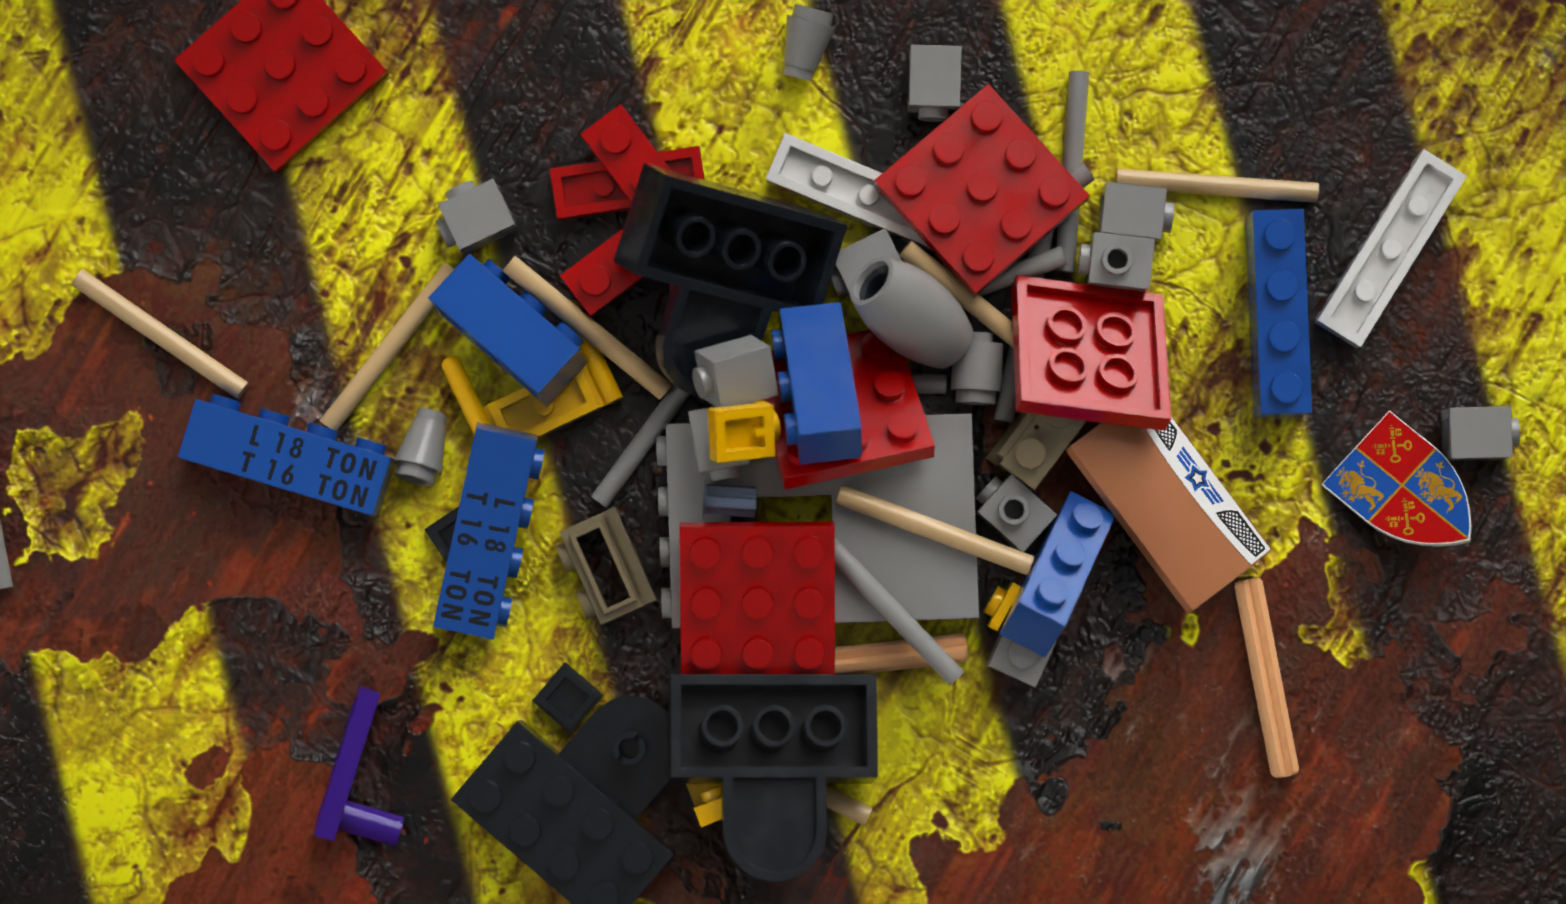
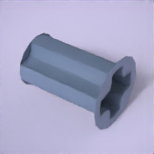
[702,479,757,518]

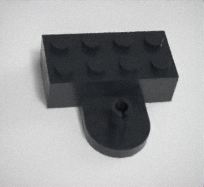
[614,163,848,397]
[668,674,878,883]
[450,696,676,904]

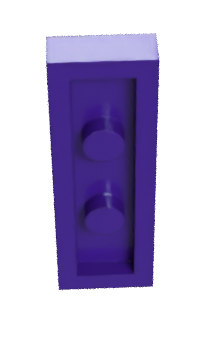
[313,685,404,846]

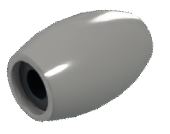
[850,256,973,369]

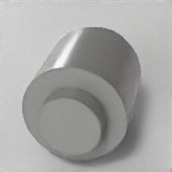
[951,332,1003,405]

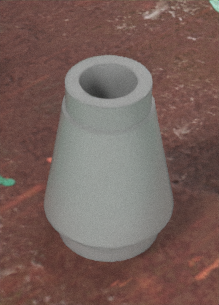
[782,4,836,81]
[393,408,447,486]

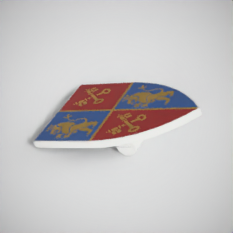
[1322,410,1472,547]

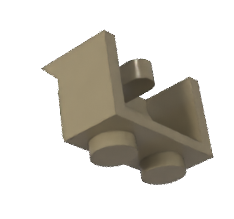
[986,412,1086,492]
[555,506,658,625]

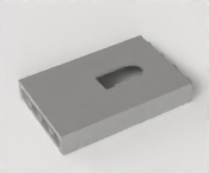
[656,414,979,628]

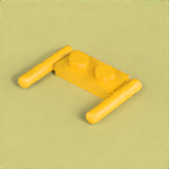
[442,300,623,438]

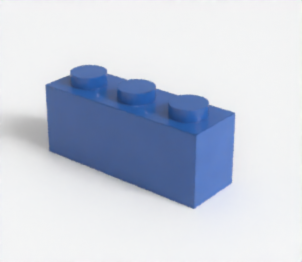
[428,253,588,407]
[771,302,862,464]
[999,491,1115,657]

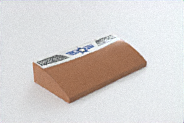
[1065,416,1271,614]

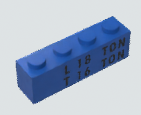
[1245,209,1312,418]
[178,394,395,518]
[433,422,545,639]

